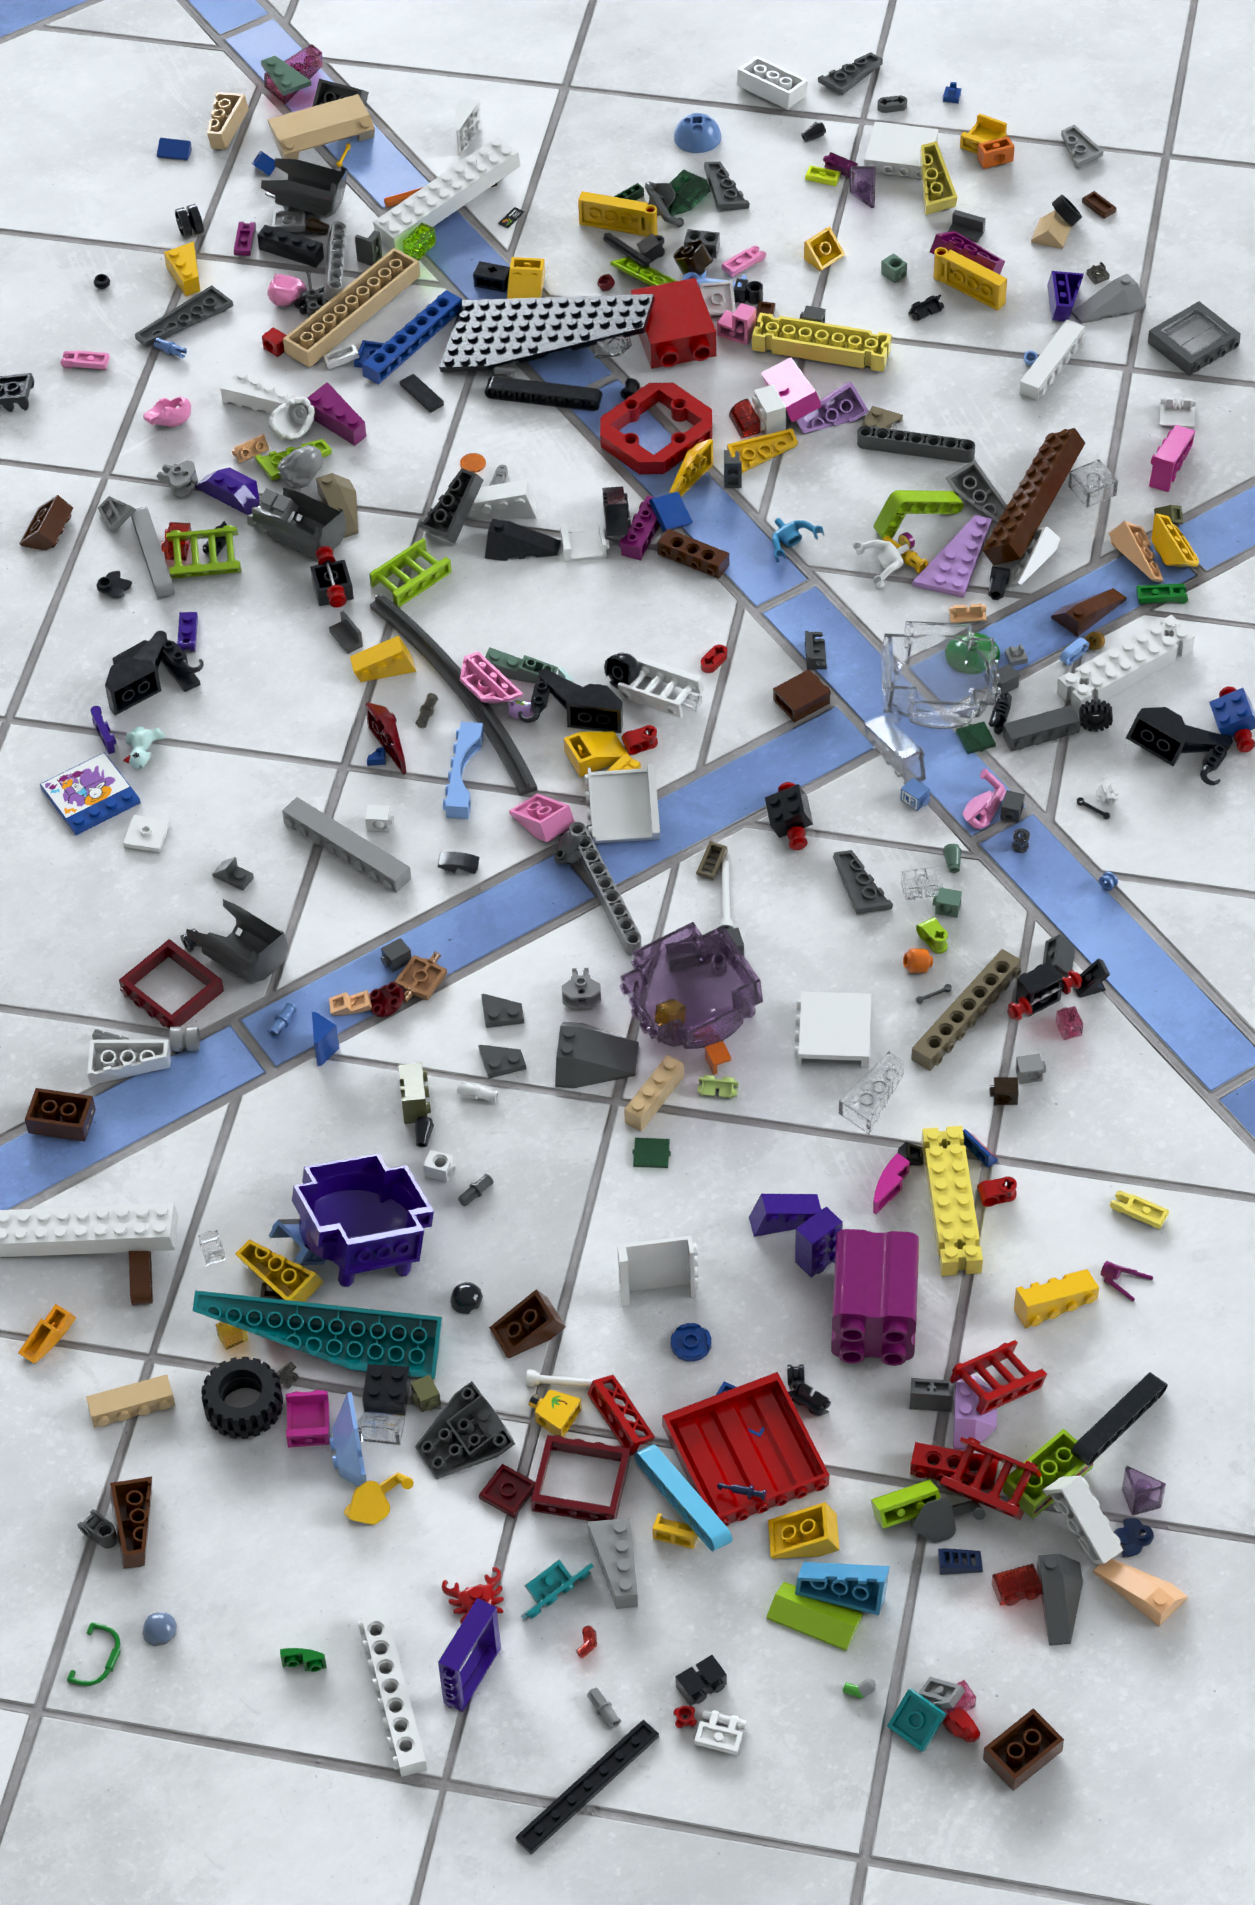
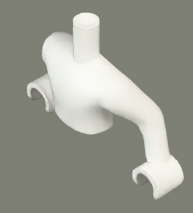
[853,540,910,589]

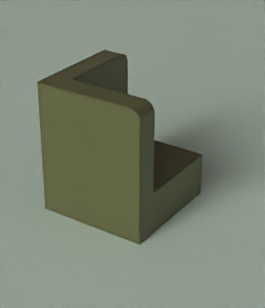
[1154,505,1183,524]

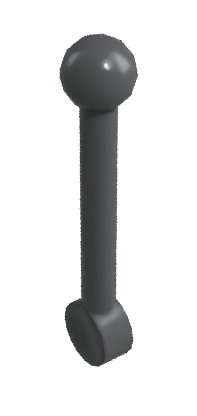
[916,984,952,1004]

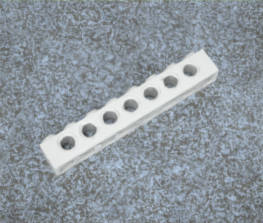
[358,1606,427,1777]

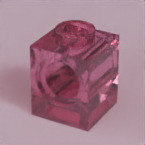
[1056,1006,1083,1040]

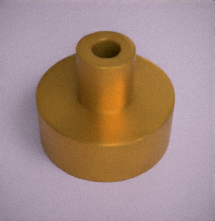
[1086,632,1105,650]

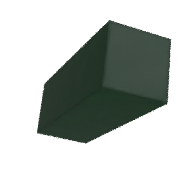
[614,183,644,201]

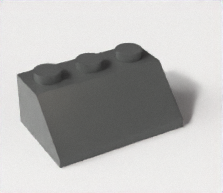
[312,79,369,107]

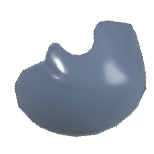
[142,1612,177,1646]

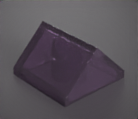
[850,166,876,208]
[1122,1466,1166,1516]

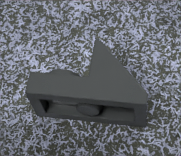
[212,857,254,891]

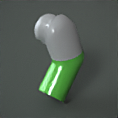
[843,1678,876,1699]

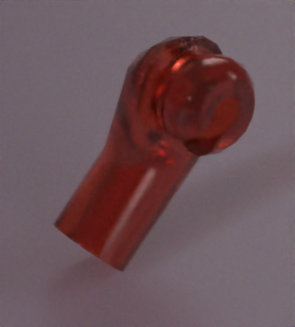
[576,1626,597,1659]

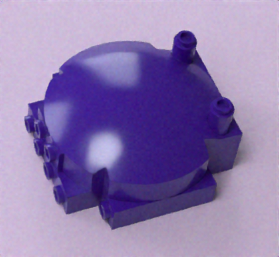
[292,1153,434,1287]

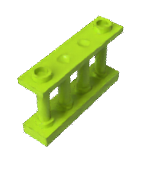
[166,525,242,579]
[369,538,452,607]

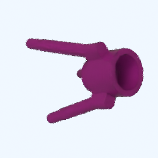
[1101,1261,1153,1301]

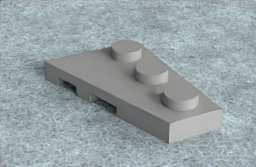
[1061,125,1104,168]

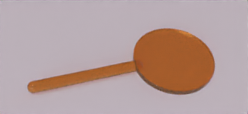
[460,453,486,473]

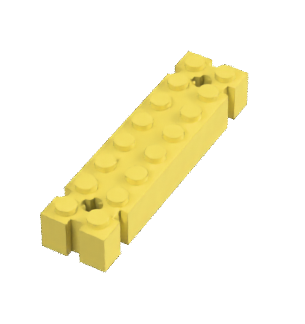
[752,313,892,372]
[921,1126,983,1276]

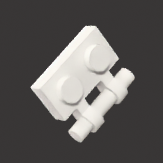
[694,1710,747,1755]

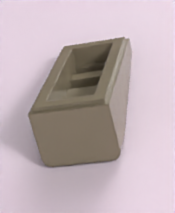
[696,841,728,880]

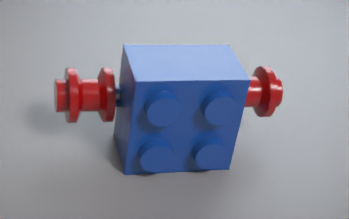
[1209,686,1255,753]

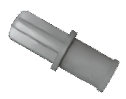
[587,1688,621,1729]

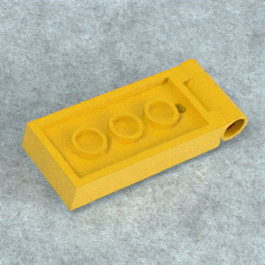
[578,191,658,237]
[933,247,1007,311]

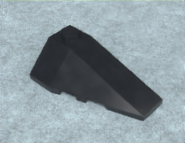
[485,519,561,561]

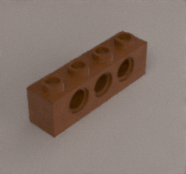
[657,529,730,579]

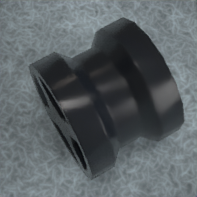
[180,928,200,952]
[787,1364,805,1385]

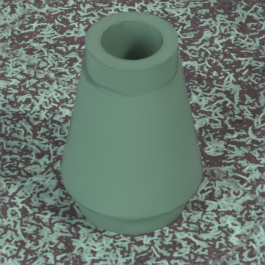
[943,844,962,873]

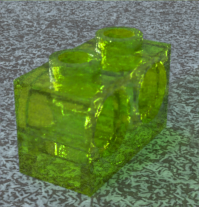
[402,222,436,261]

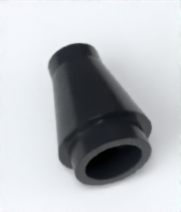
[801,121,826,142]
[415,1116,434,1147]

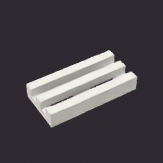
[323,344,360,370]

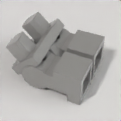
[247,488,299,532]

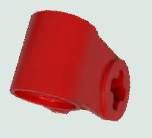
[621,725,658,755]
[977,1176,1017,1207]

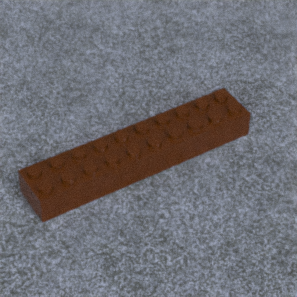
[982,428,1085,566]

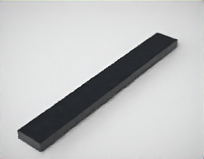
[516,1719,659,1855]

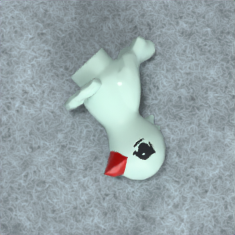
[123,727,165,769]

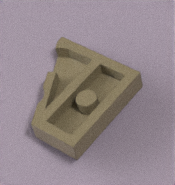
[860,406,903,429]

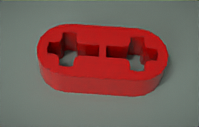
[701,644,728,673]

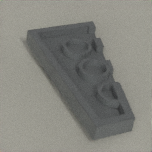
[818,52,883,95]

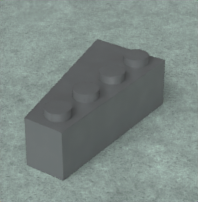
[418,468,484,543]

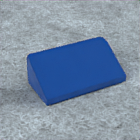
[157,138,192,160]

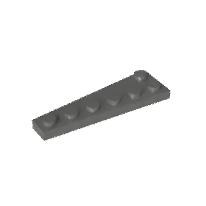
[135,285,233,347]

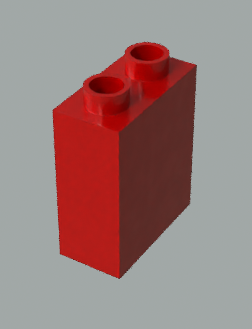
[631,278,717,369]

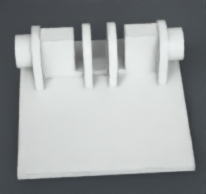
[1160,396,1196,428]

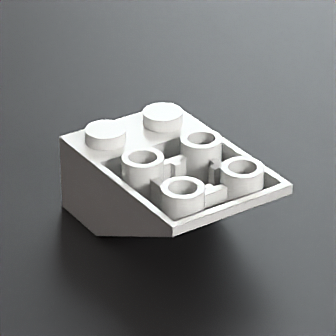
[455,96,482,155]

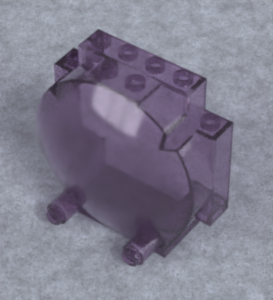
[619,922,763,1049]

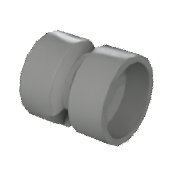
[170,1026,200,1052]

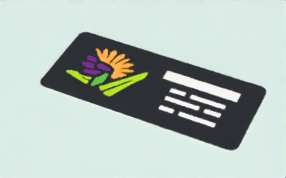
[498,207,525,228]

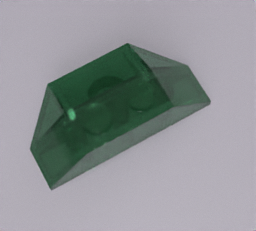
[667,169,710,216]

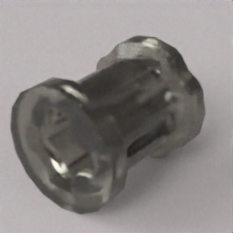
[1012,828,1030,853]

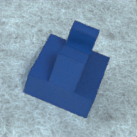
[943,82,962,103]

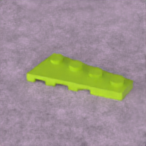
[255,439,332,481]

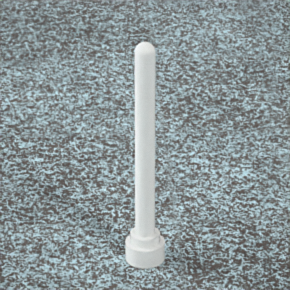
[719,860,734,931]
[526,1370,626,1390]

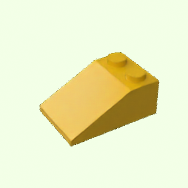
[768,1502,840,1559]

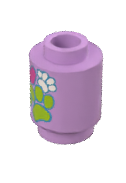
[509,700,533,719]

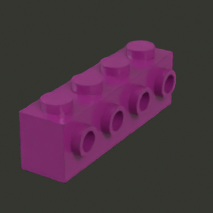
[619,496,660,561]

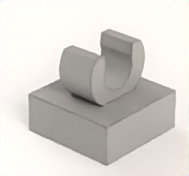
[1005,644,1028,667]

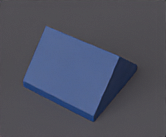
[312,1012,340,1066]

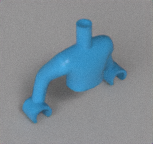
[772,518,824,562]

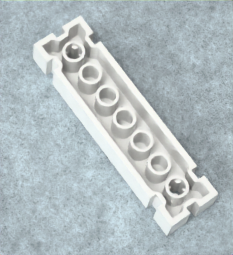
[1057,614,1195,714]

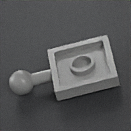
[272,206,306,233]

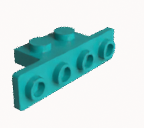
[521,1559,594,1619]

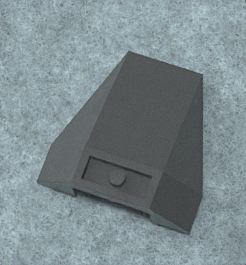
[415,1381,515,1479]

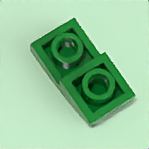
[280,1648,327,1672]

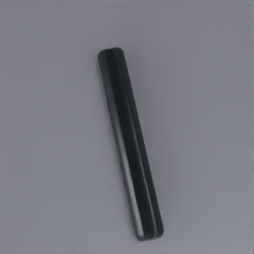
[603,233,651,268]

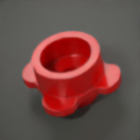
[674,1706,697,1728]

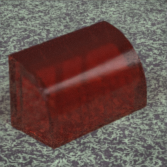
[729,398,760,439]

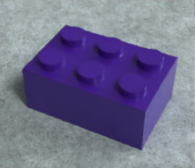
[795,1206,843,1278]

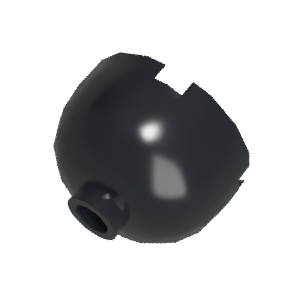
[604,652,640,689]

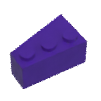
[1047,271,1084,321]
[749,1194,822,1237]

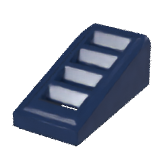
[937,1548,983,1575]

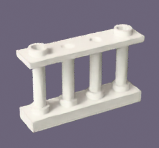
[618,657,704,718]

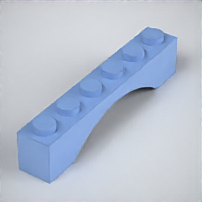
[443,722,484,819]

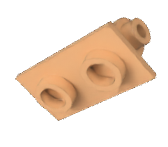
[232,434,269,463]
[949,603,987,623]

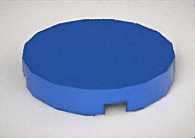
[671,1323,711,1362]

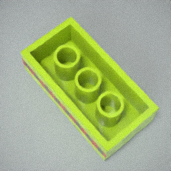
[1003,1428,1093,1519]

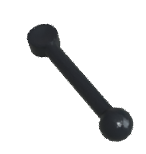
[1077,797,1110,819]

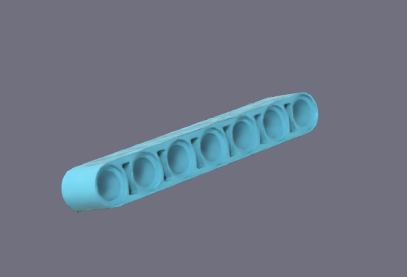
[634,1444,733,1552]

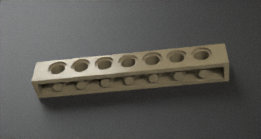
[911,949,1022,1071]

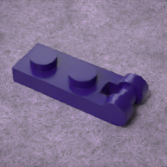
[177,612,198,652]
[90,706,117,754]

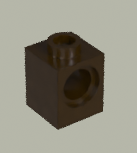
[989,1077,1019,1105]

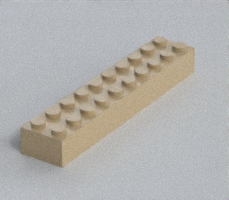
[283,248,420,368]

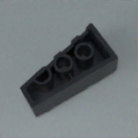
[602,486,631,536]

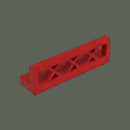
[587,1374,655,1456]

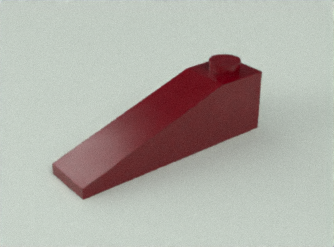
[365,702,406,775]

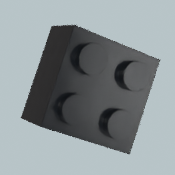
[362,1364,411,1415]

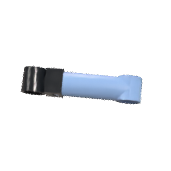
[683,270,763,305]

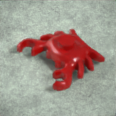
[441,1567,504,1624]

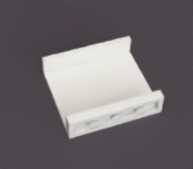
[617,1236,698,1307]

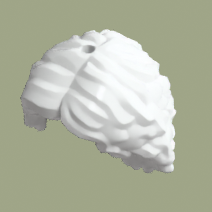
[269,396,315,441]

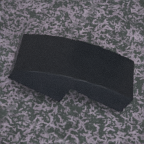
[437,852,480,874]

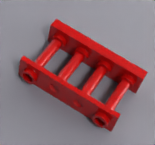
[949,1340,1047,1415]
[940,1437,1042,1521]

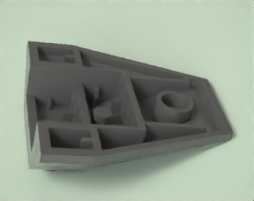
[555,1022,639,1088]

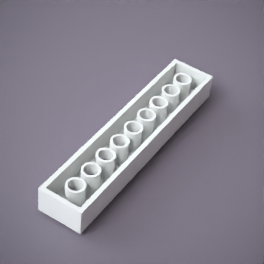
[373,136,521,250]
[0,1203,179,1257]

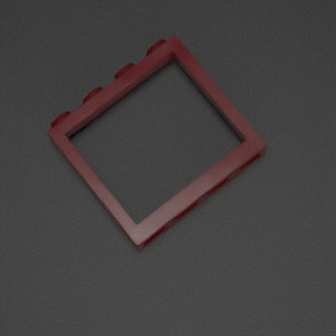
[119,939,224,1029]
[531,1435,630,1521]

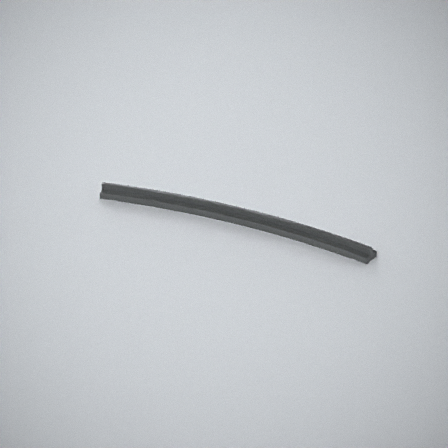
[370,594,537,795]

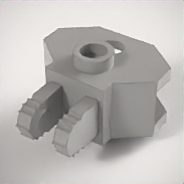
[156,460,198,498]
[562,968,601,1009]

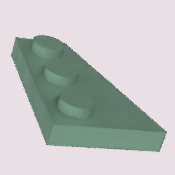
[261,55,311,96]

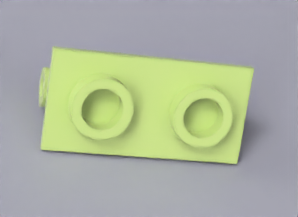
[697,1075,739,1098]

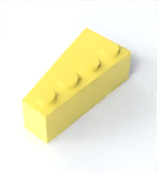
[920,141,958,215]

